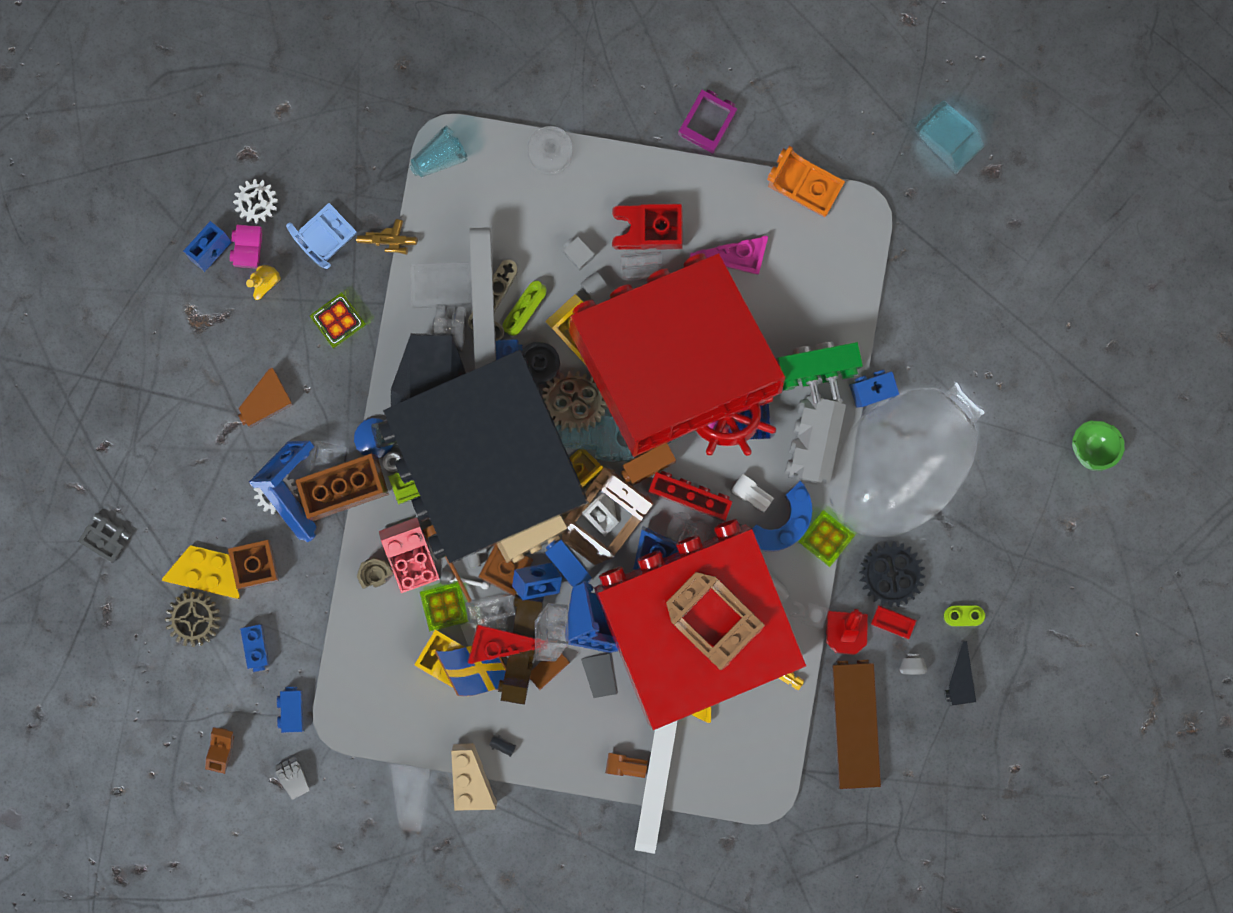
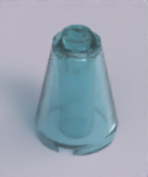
[410,125,468,177]

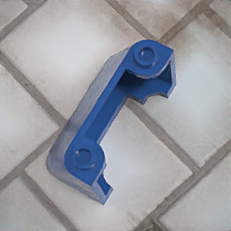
[564,581,618,653]

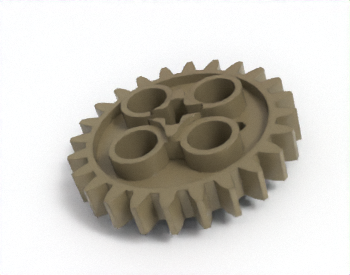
[542,371,607,433]

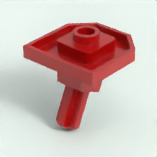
[826,609,868,655]

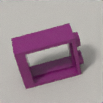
[678,89,737,154]

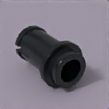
[489,735,516,757]

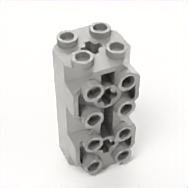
[785,394,846,486]

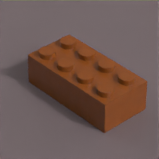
[295,454,389,521]

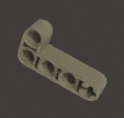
[468,260,518,341]

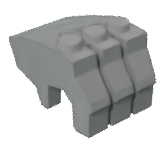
[275,757,310,800]

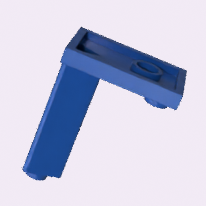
[249,441,317,542]

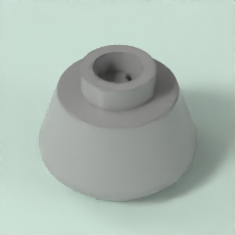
[899,654,928,675]

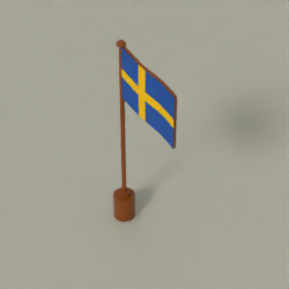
[422,525,506,696]

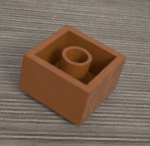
[228,540,279,590]

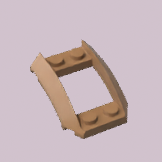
[562,467,653,565]
[666,573,765,670]

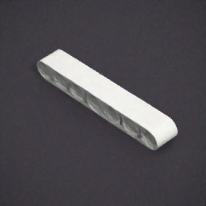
[635,720,678,854]

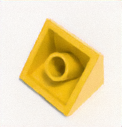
[570,447,603,488]

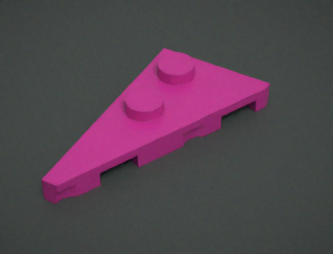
[690,236,768,275]

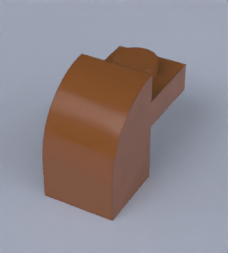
[205,727,235,774]

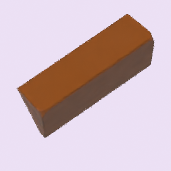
[530,648,570,690]

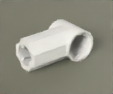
[731,474,774,513]

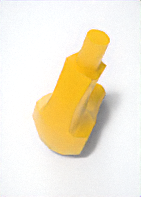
[246,265,281,300]

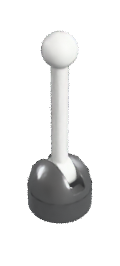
[439,568,489,589]

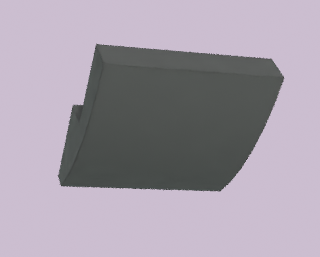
[581,654,616,698]

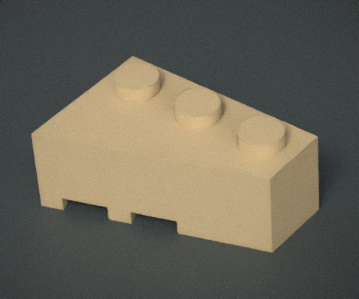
[497,516,567,563]
[451,743,497,811]

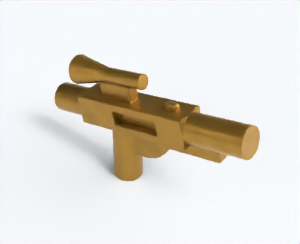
[357,219,418,255]

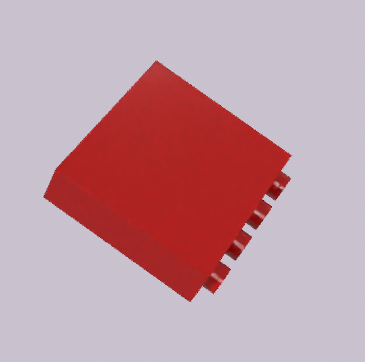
[569,253,785,457]
[593,519,806,730]

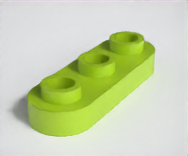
[502,281,547,336]

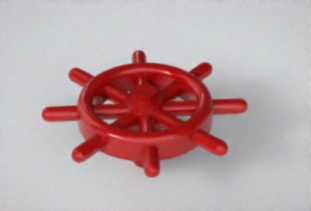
[695,397,776,456]

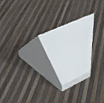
[582,492,619,537]

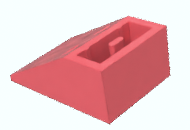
[379,517,440,593]

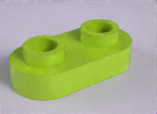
[943,605,985,626]

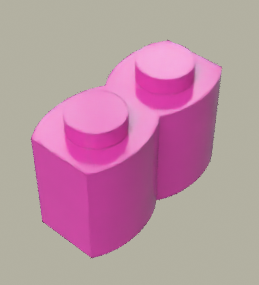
[230,225,262,269]

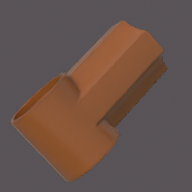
[605,753,648,778]

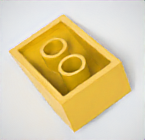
[545,294,586,365]

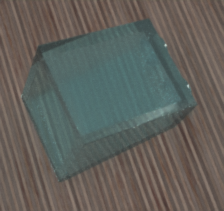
[915,101,984,174]

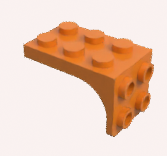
[767,145,845,218]

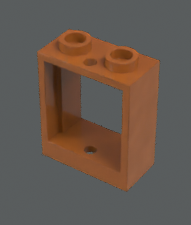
[621,443,676,486]

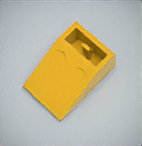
[414,630,469,697]

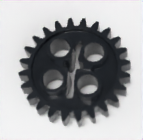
[859,541,926,608]

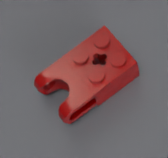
[612,204,683,250]

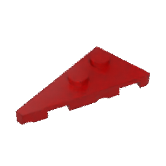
[467,624,548,664]

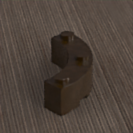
[498,594,544,705]

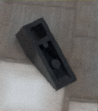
[944,641,976,706]

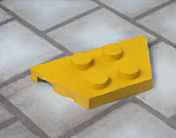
[162,545,240,599]

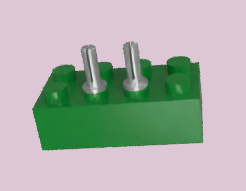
[776,342,863,404]

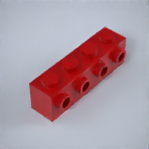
[648,471,733,522]

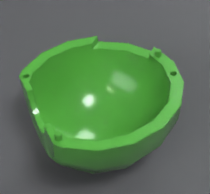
[1072,420,1125,471]

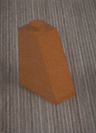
[238,368,293,428]

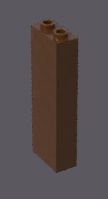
[832,660,881,789]

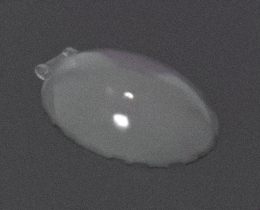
[827,383,985,538]

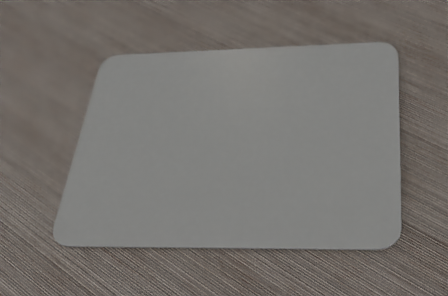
[313,114,892,825]

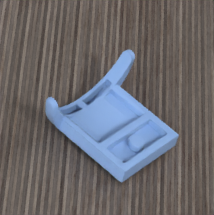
[286,203,357,269]

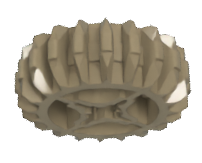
[165,591,221,647]

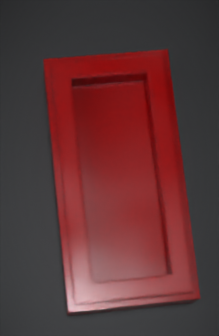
[870,605,917,640]

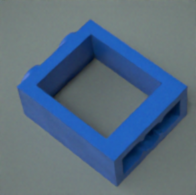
[545,540,593,587]

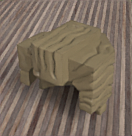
[357,557,394,589]

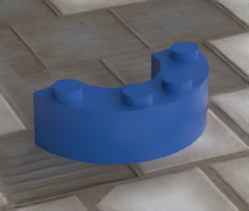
[752,481,812,552]

